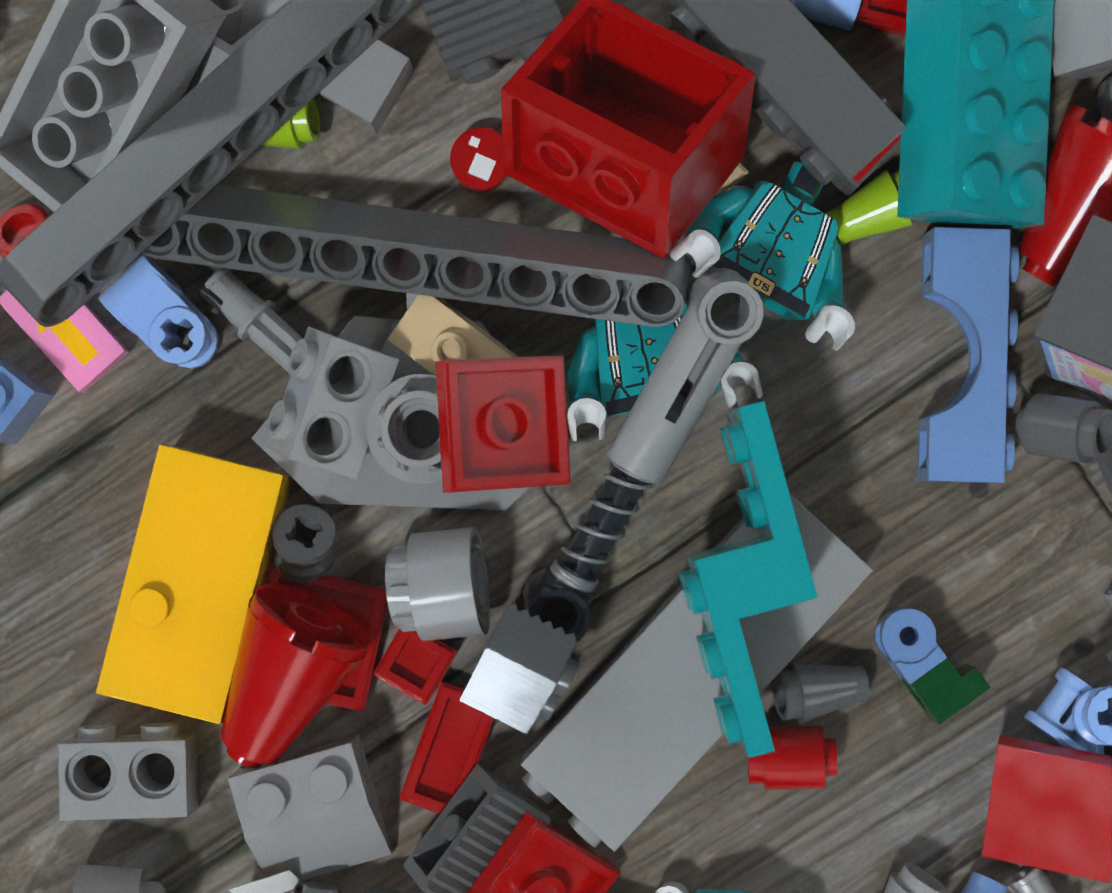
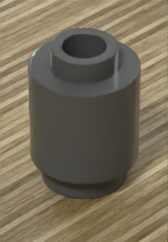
[1015,393,1112,464]

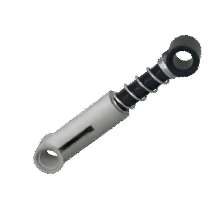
[522,268,764,643]

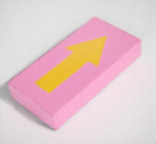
[0,290,130,393]

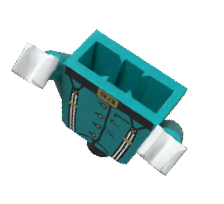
[670,162,855,351]
[567,302,763,441]

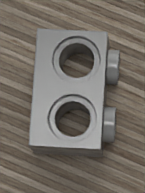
[266,326,399,480]
[58,722,199,821]

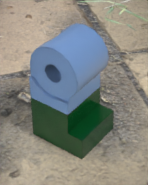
[874,607,991,725]

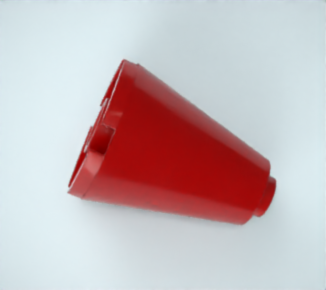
[1018,104,1112,288]
[220,583,371,768]

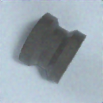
[272,504,336,583]

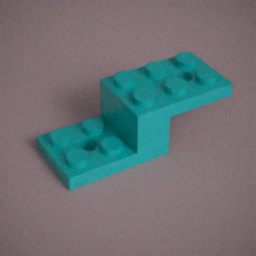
[679,401,818,758]

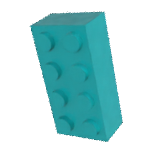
[897,0,1054,229]

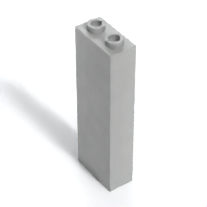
[521,494,873,852]

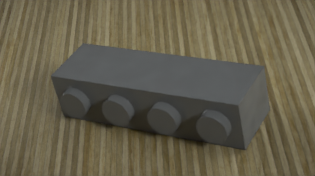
[669,0,907,190]

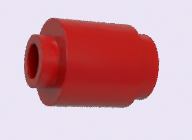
[747,725,838,790]

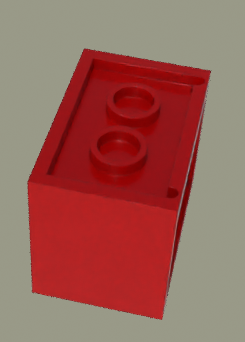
[501,0,756,259]

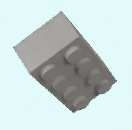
[0,0,227,212]

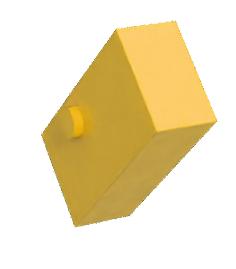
[96,444,293,724]

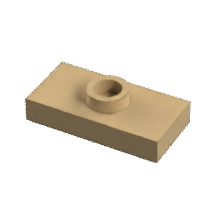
[387,295,518,376]

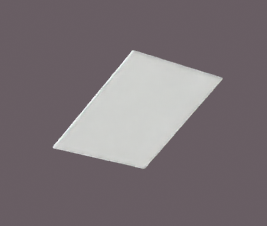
[229,870,304,893]

